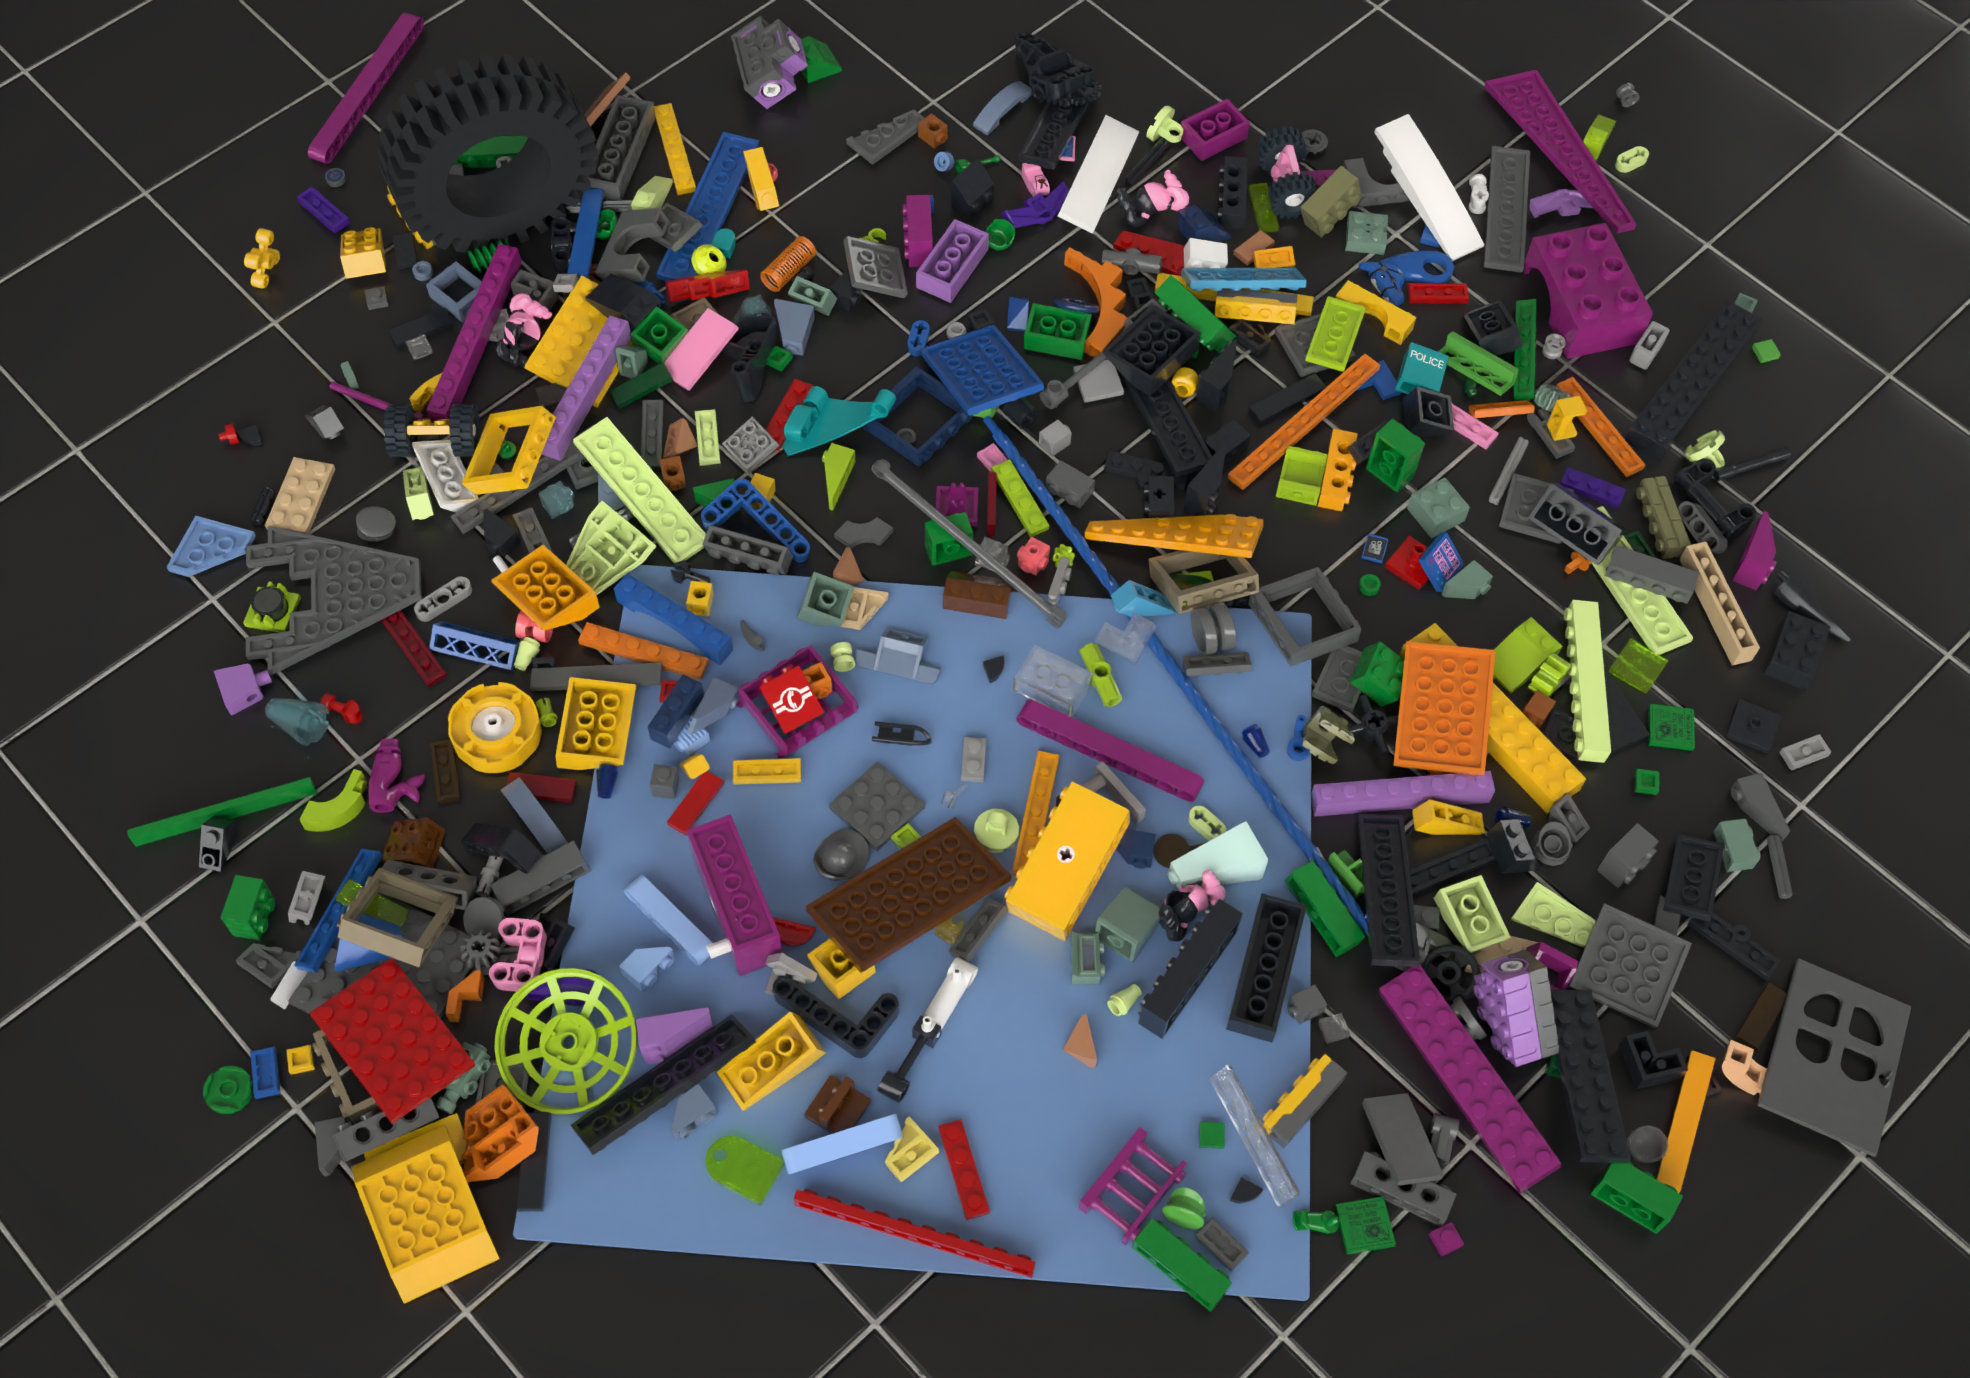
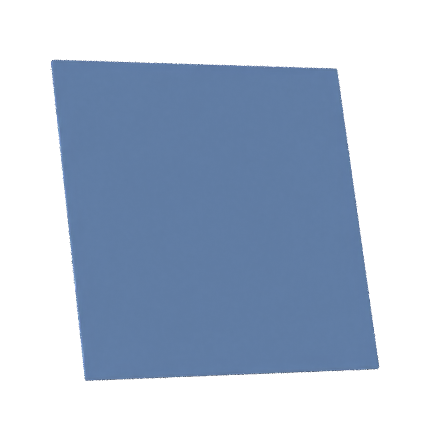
[513,565,1312,1301]

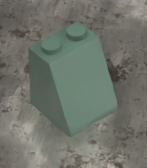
[1095,887,1161,963]

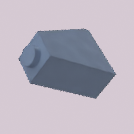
[774,299,815,355]

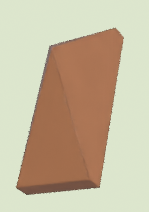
[663,418,698,459]
[833,547,864,585]
[1063,1014,1097,1068]

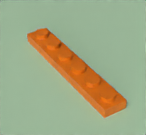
[1556,377,1645,477]
[578,622,709,681]

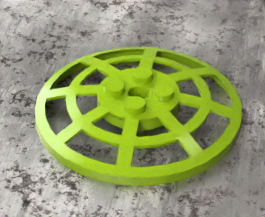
[495,968,638,1114]

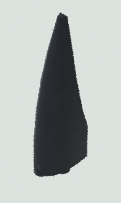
[1773,571,1851,642]

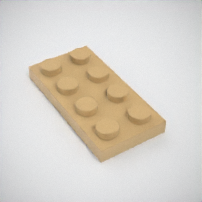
[265,457,335,534]

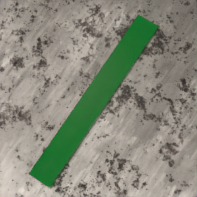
[127,777,317,847]

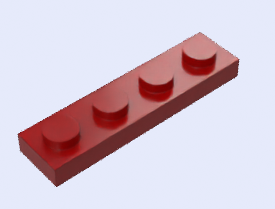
[766,379,813,451]
[938,1119,990,1221]

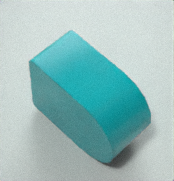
[711,228,736,259]

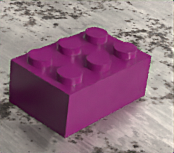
[1181,98,1250,161]
[903,195,932,267]

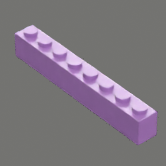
[542,316,631,461]
[1311,771,1495,817]

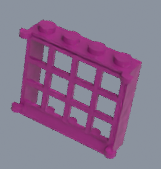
[736,645,858,759]

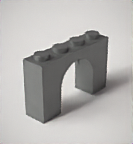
[1343,158,1410,208]
[595,208,669,283]

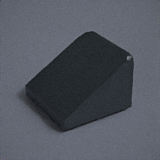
[532,657,557,668]

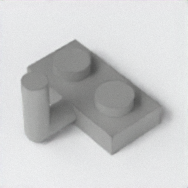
[765,953,818,995]

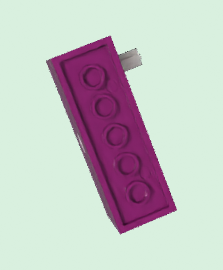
[687,814,782,977]

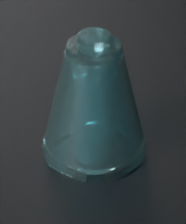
[265,698,329,746]

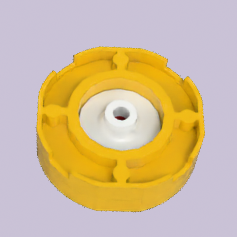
[448,682,542,773]

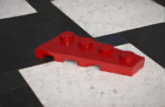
[1113,231,1185,276]

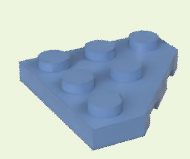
[167,516,256,577]

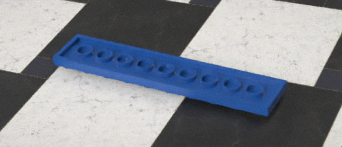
[656,132,759,281]

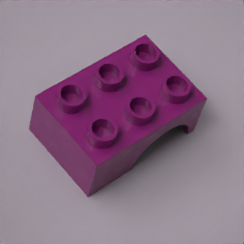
[1523,223,1653,359]

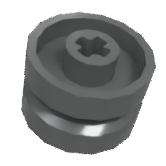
[1191,602,1236,656]

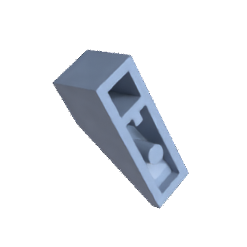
[687,677,739,735]

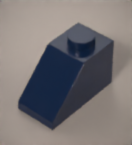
[1116,829,1156,869]

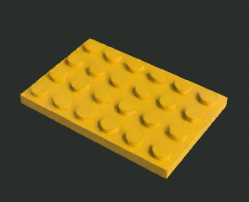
[525,275,634,408]

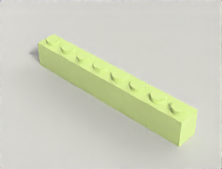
[1564,600,1611,763]

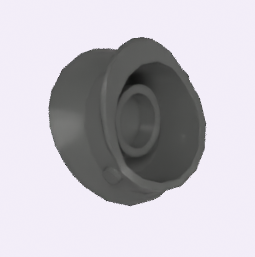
[356,506,396,542]
[1531,821,1572,866]

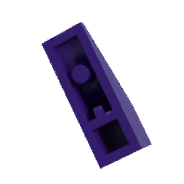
[525,969,599,1009]

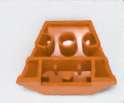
[461,1084,539,1182]

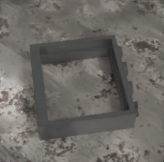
[1248,567,1361,667]

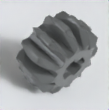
[459,930,501,970]

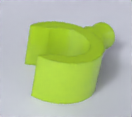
[859,228,886,243]

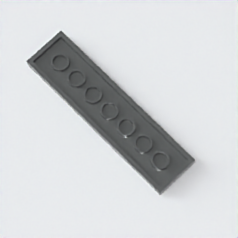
[1483,146,1530,272]

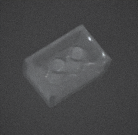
[1013,645,1093,717]

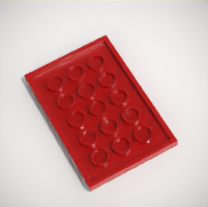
[309,958,475,1124]

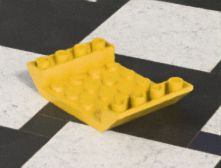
[351,1125,500,1304]

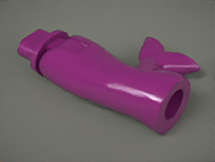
[368,739,425,813]

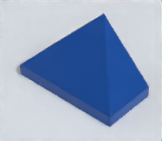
[1007,297,1029,332]

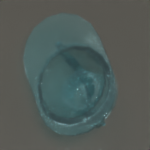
[732,294,772,337]

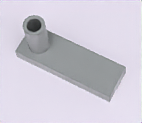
[1081,761,1146,824]

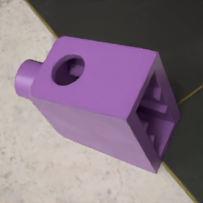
[214,664,272,715]

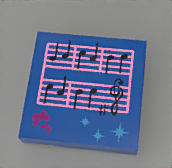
[1419,532,1464,592]

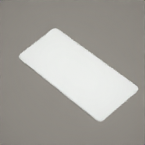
[270,961,308,1009]

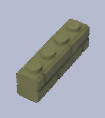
[1636,476,1691,559]

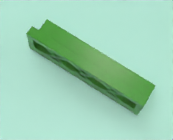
[1438,331,1519,396]

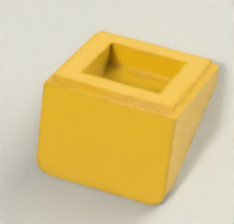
[679,753,710,779]

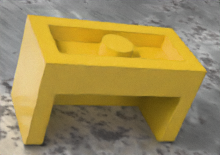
[1547,396,1587,441]

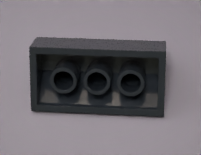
[1528,482,1627,566]

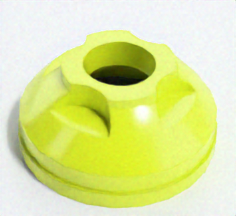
[691,244,727,275]

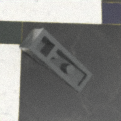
[1731,773,1790,841]

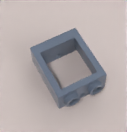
[426,262,482,322]

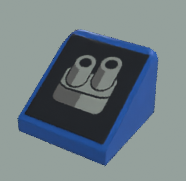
[1361,534,1388,564]

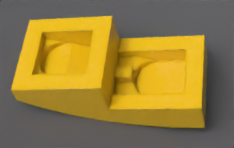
[409,373,442,413]

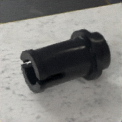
[789,266,815,286]

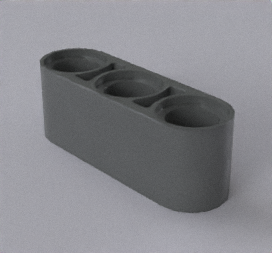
[1678,501,1728,554]

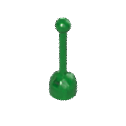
[955,155,1000,175]

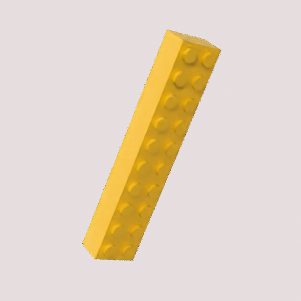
[1399,623,1586,814]

